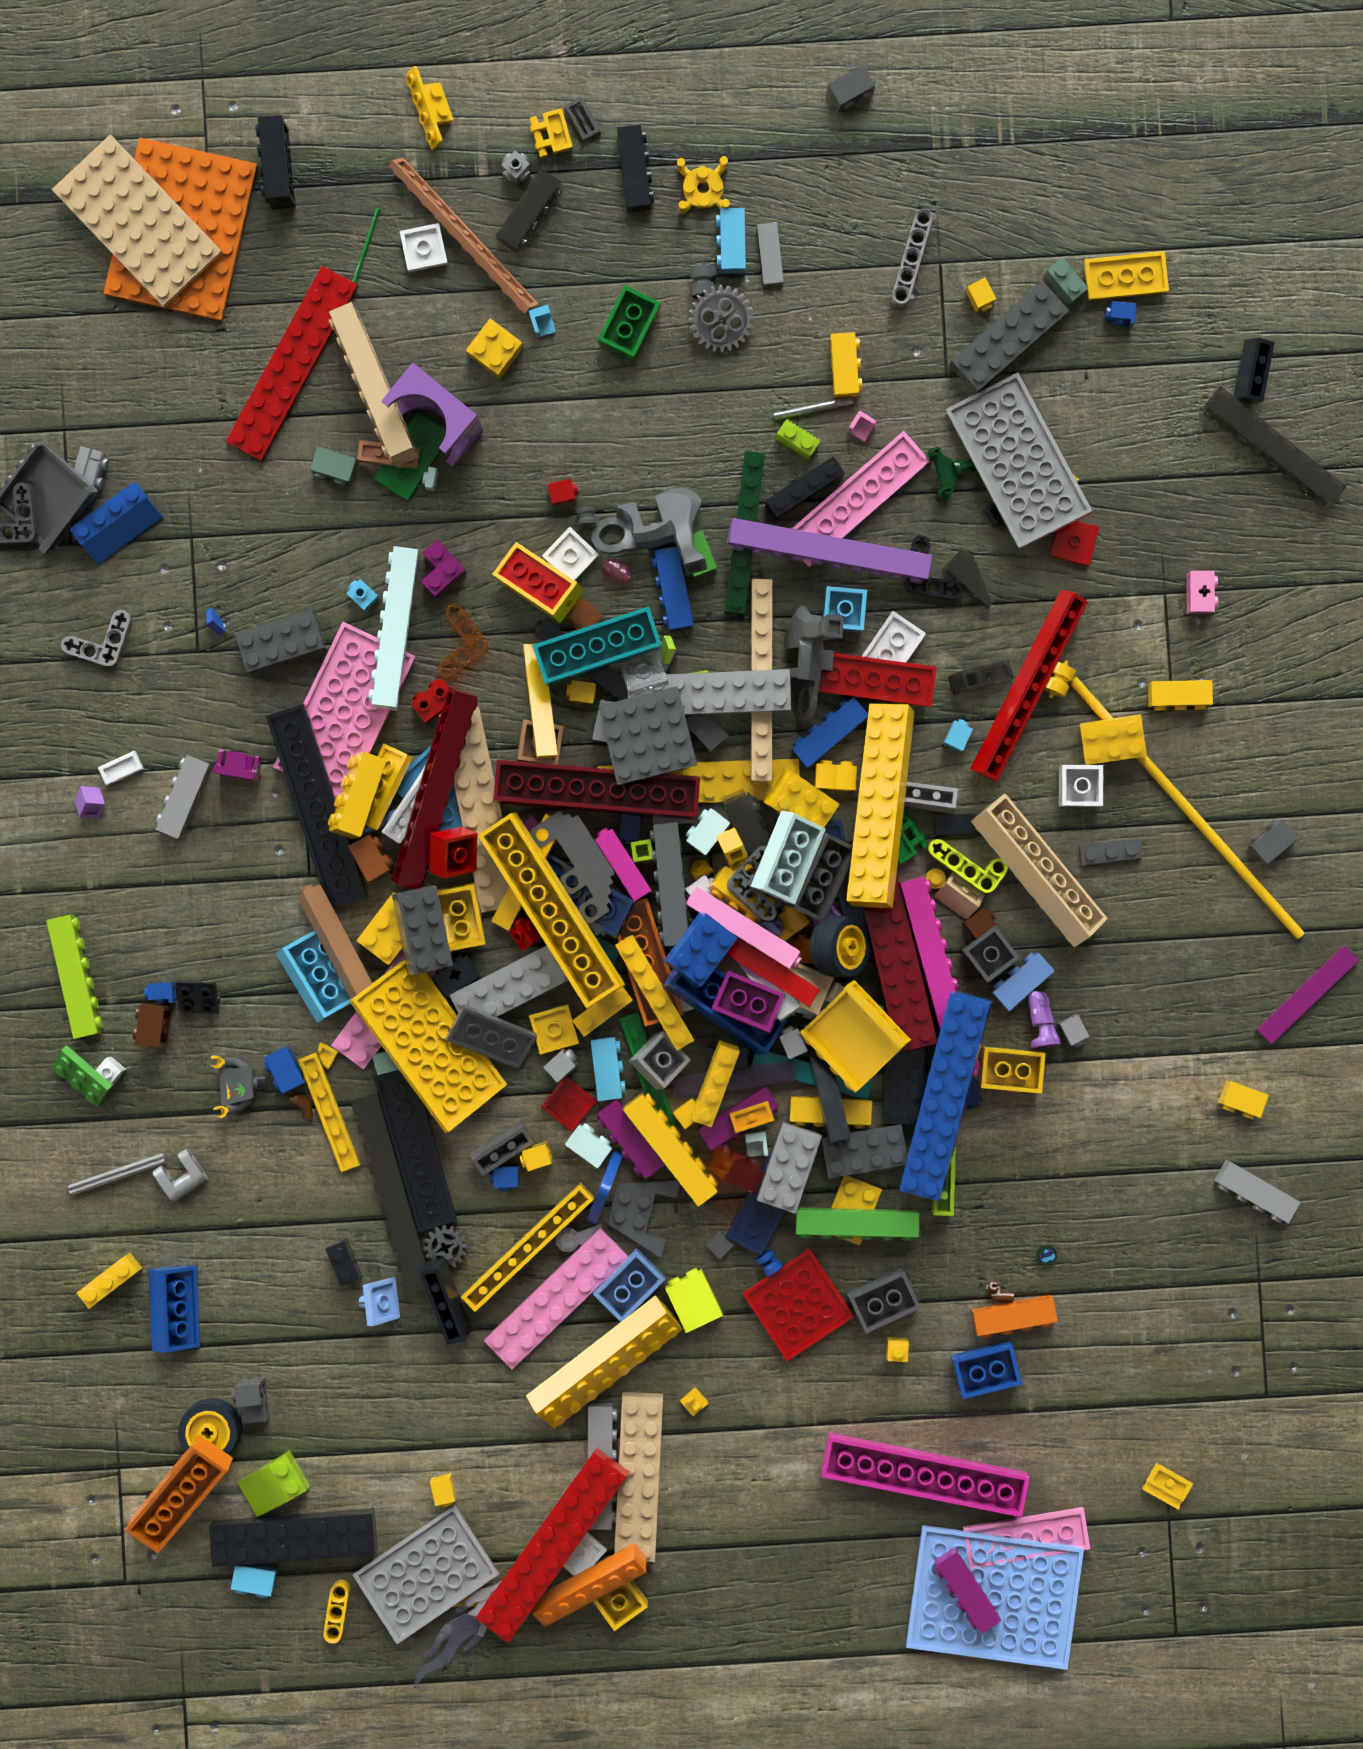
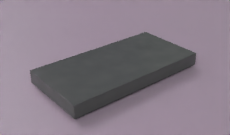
[446,1004,537,1069]

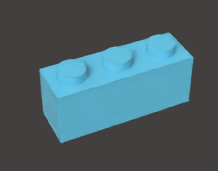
[716,208,746,274]
[591,1037,626,1101]

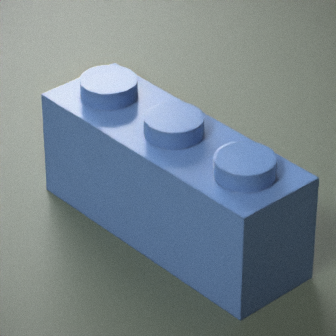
[991,952,1055,1011]

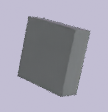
[705,1230,734,1259]

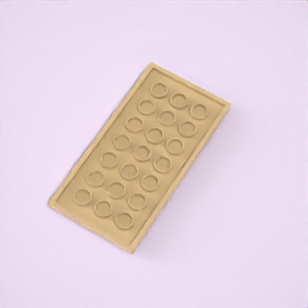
[52,134,223,308]

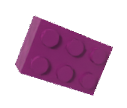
[712,971,786,1035]

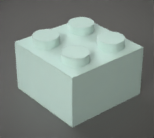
[685,808,730,856]

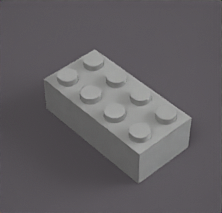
[756,1121,822,1214]

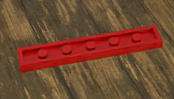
[725,937,820,1008]

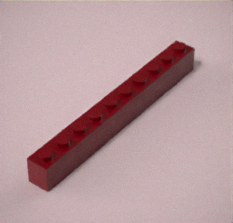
[391,687,478,889]

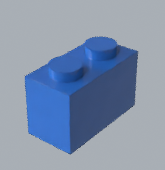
[264,1046,306,1093]

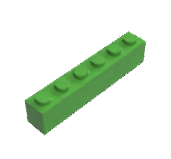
[795,1207,919,1241]

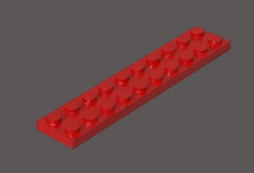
[225,266,358,462]

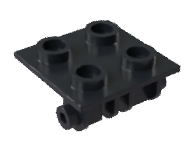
[175,981,221,1014]

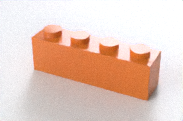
[971,1295,1058,1338]

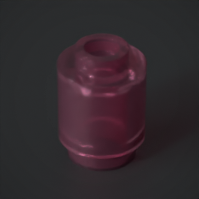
[601,557,632,585]

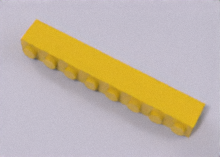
[461,1182,594,1312]

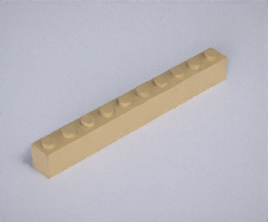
[751,579,772,784]

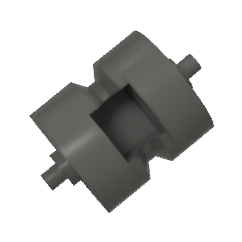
[690,262,717,299]

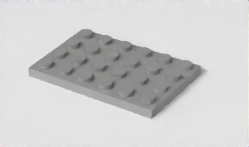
[353,1505,500,1644]

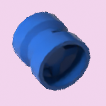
[755,1248,783,1277]

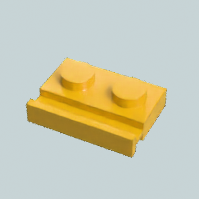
[1142,1463,1193,1510]

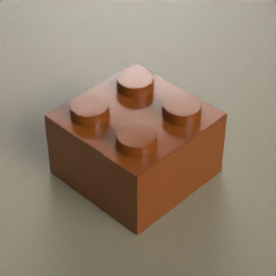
[348,834,394,883]

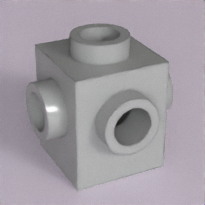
[501,150,531,186]

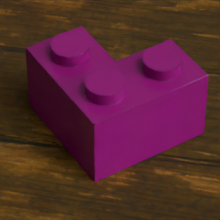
[421,539,467,599]

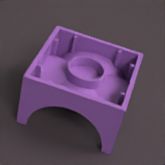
[381,363,483,468]

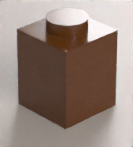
[963,908,996,939]

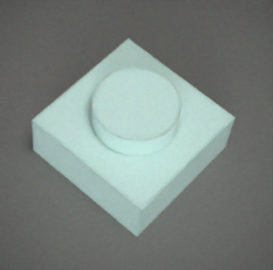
[422,467,439,491]

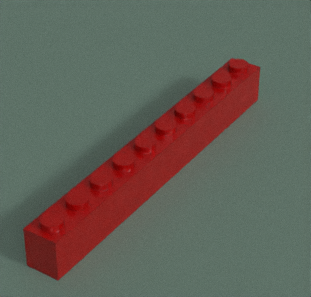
[970,590,1089,782]

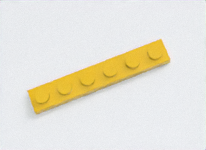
[615,935,694,1050]

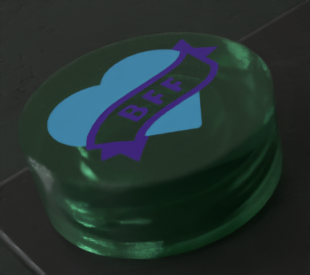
[1036,1244,1057,1266]

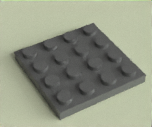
[598,686,697,786]

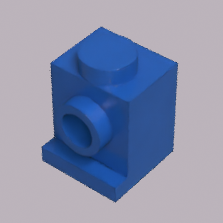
[1105,301,1136,328]
[145,982,177,1004]

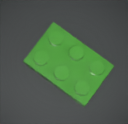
[52,1045,112,1107]

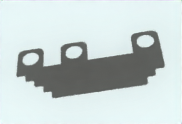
[530,811,615,923]

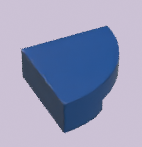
[206,608,226,636]

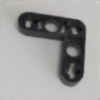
[905,535,963,600]

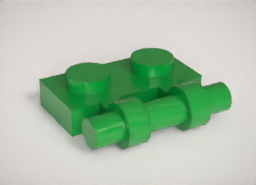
[898,812,928,864]

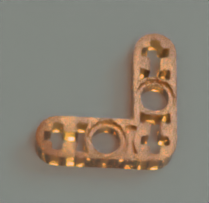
[438,603,488,678]

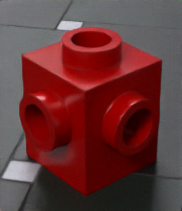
[508,916,542,951]

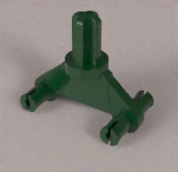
[926,447,976,501]

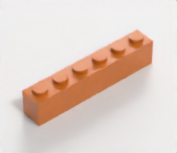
[533,1543,646,1627]

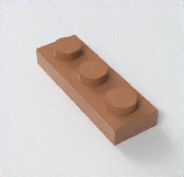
[357,440,421,469]

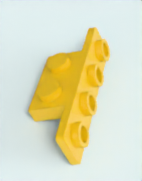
[406,66,454,150]

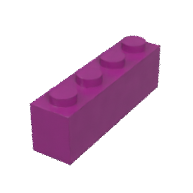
[698,1085,779,1151]
[597,1099,665,1179]
[934,1547,1002,1634]

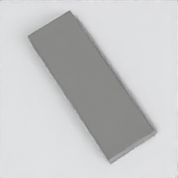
[757,222,784,286]

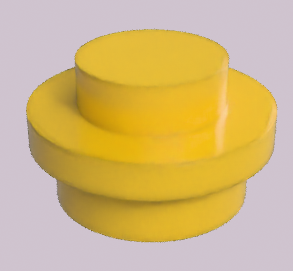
[925,868,946,889]

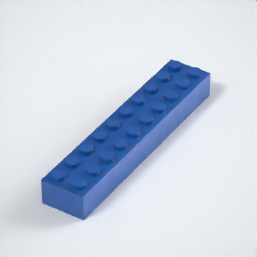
[899,990,993,1201]

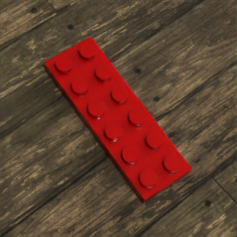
[818,653,937,707]

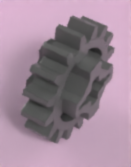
[423,1224,468,1268]

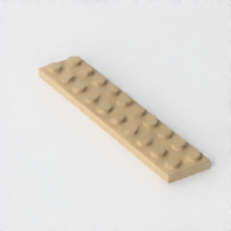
[439,706,509,913]

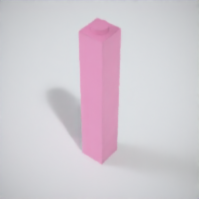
[686,886,802,971]

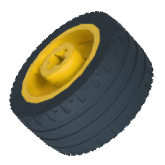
[810,916,870,978]
[178,1398,242,1455]

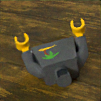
[210,1055,267,1119]

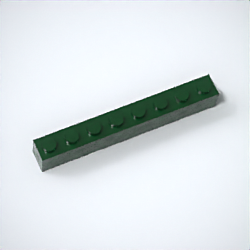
[724,451,765,617]

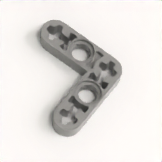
[61,610,132,667]

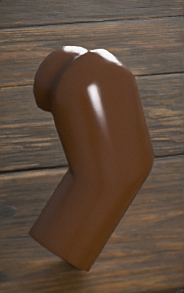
[289,1093,313,1119]
[986,1281,1014,1302]

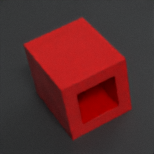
[547,479,579,507]

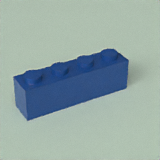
[651,546,693,632]
[791,697,868,769]

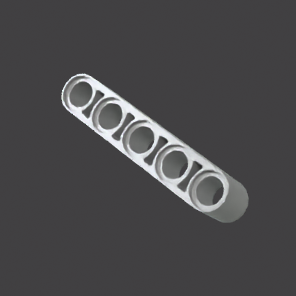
[891,209,933,309]

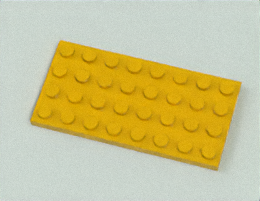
[350,959,507,1133]

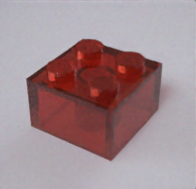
[705,1145,766,1194]

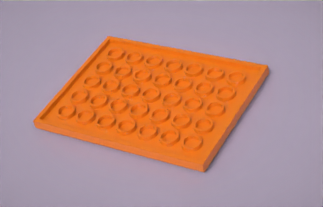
[104,137,258,322]

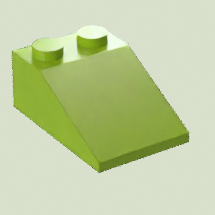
[237,1450,310,1517]

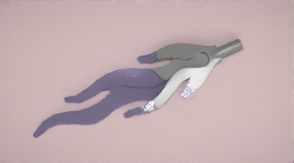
[414,1580,501,1688]

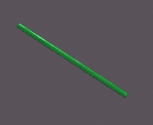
[352,208,380,283]

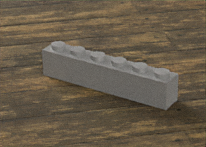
[588,1403,617,1530]

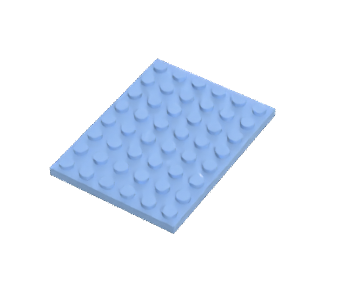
[906,1525,1084,1670]

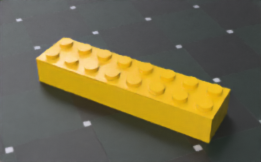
[526,1296,683,1429]

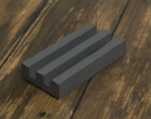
[564,97,601,143]

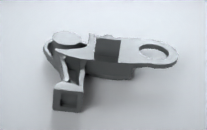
[591,488,707,576]
[785,605,844,723]

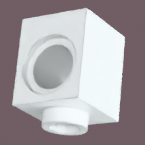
[96,1057,127,1085]

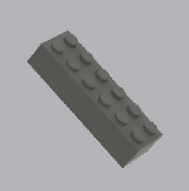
[949,281,1069,394]
[650,822,690,950]

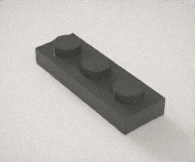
[1079,838,1142,866]

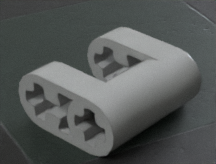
[153,1148,208,1203]

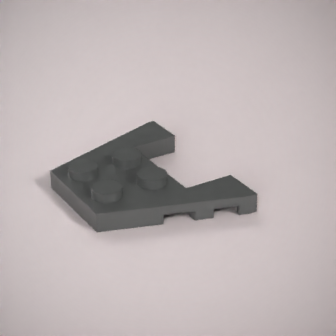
[607,1179,680,1257]

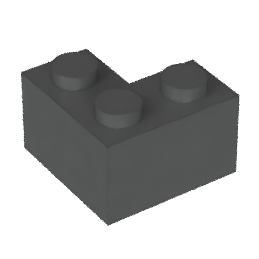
[232,1377,270,1424]

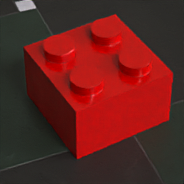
[429,826,478,878]

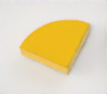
[318,1042,339,1069]

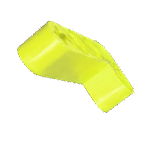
[927,839,1008,893]

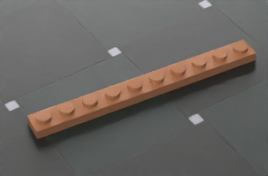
[389,158,539,313]

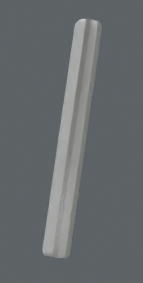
[68,1153,166,1195]

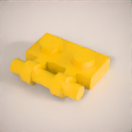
[529,108,573,158]

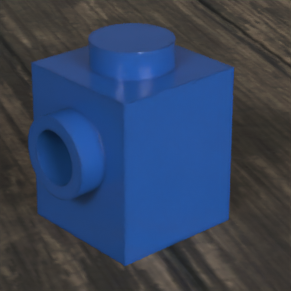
[490,1165,520,1191]

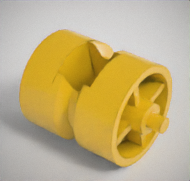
[1044,660,1077,698]

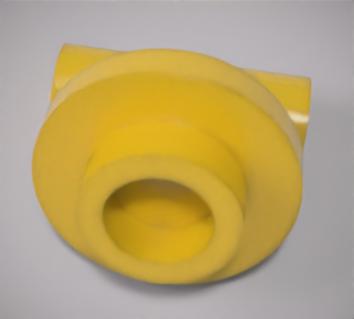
[690,860,714,881]

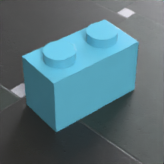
[231,1564,278,1598]

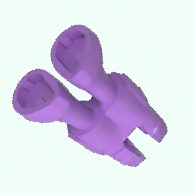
[1028,991,1061,1049]

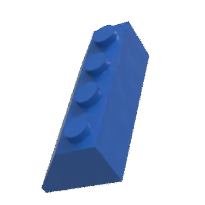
[69,481,163,565]
[149,1265,200,1353]

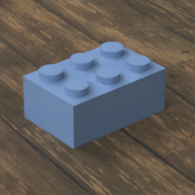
[593,1248,665,1322]

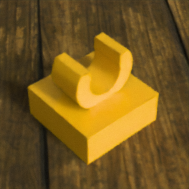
[680,1387,708,1416]

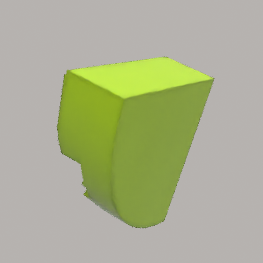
[661,635,676,665]

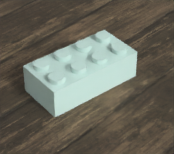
[751,811,826,904]

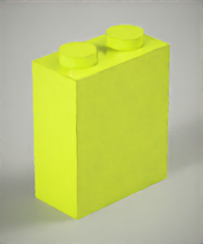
[665,1268,723,1333]

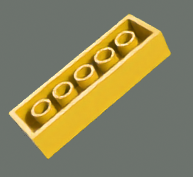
[623,1092,718,1207]

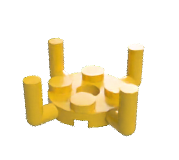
[677,156,730,214]

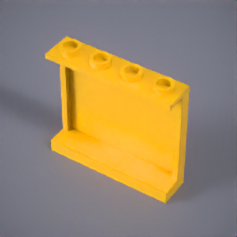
[799,980,911,1092]

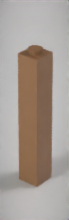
[297,884,372,999]

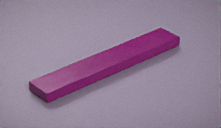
[1256,946,1359,1044]

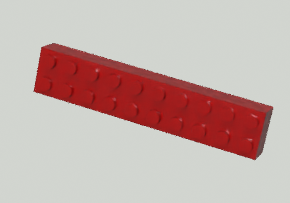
[476,1447,629,1643]

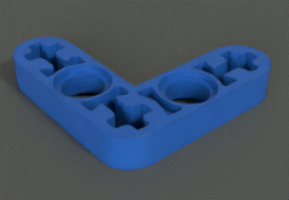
[586,1151,623,1224]

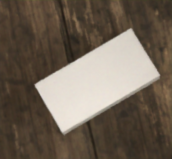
[98,751,144,786]

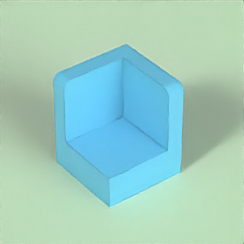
[529,305,556,338]

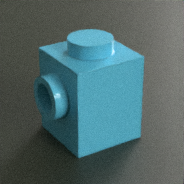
[346,579,380,612]

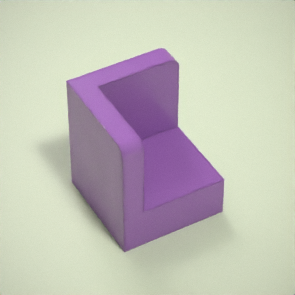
[75,786,105,819]

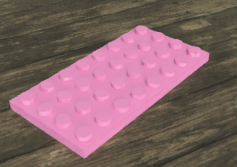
[273,622,416,797]

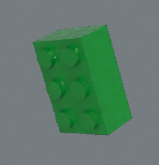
[598,285,661,362]

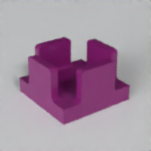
[213,749,262,782]

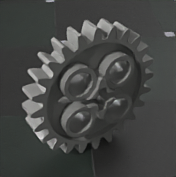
[688,285,754,352]

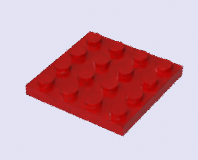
[742,1248,855,1361]

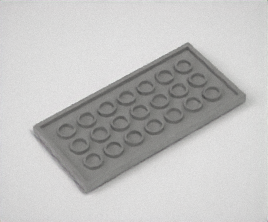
[946,372,1092,550]

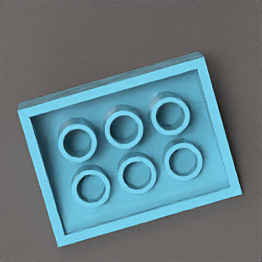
[276,930,351,1023]

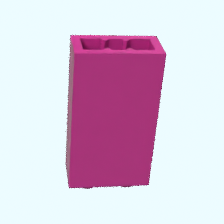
[595,828,652,901]

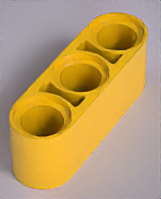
[324,1579,351,1644]

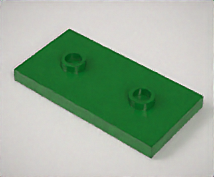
[374,412,446,501]

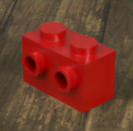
[410,679,449,724]

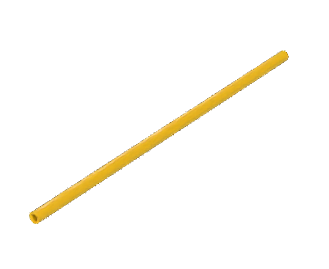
[1069,676,1304,939]

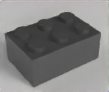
[847,1268,921,1334]

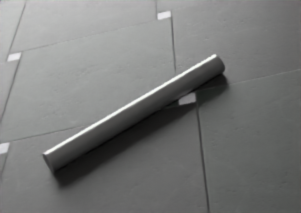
[773,396,853,421]

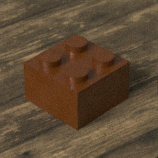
[133,1003,172,1048]

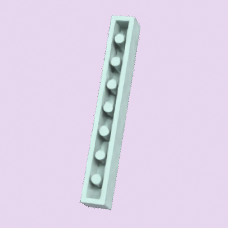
[369,546,419,711]

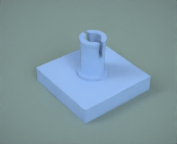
[359,1278,400,1326]

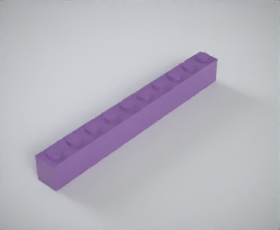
[727,518,932,584]

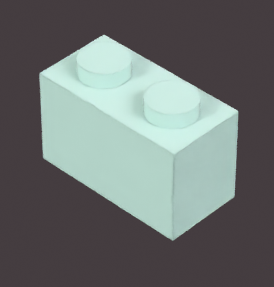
[565,1123,612,1169]

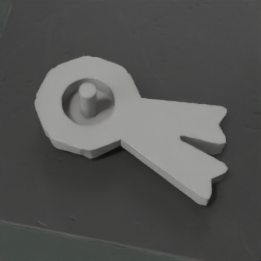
[555,1224,601,1252]

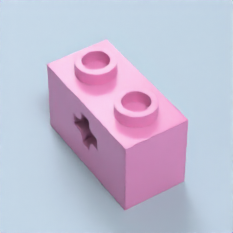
[1186,571,1218,614]

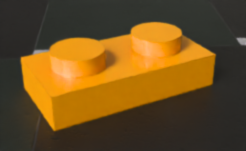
[729,1101,774,1133]

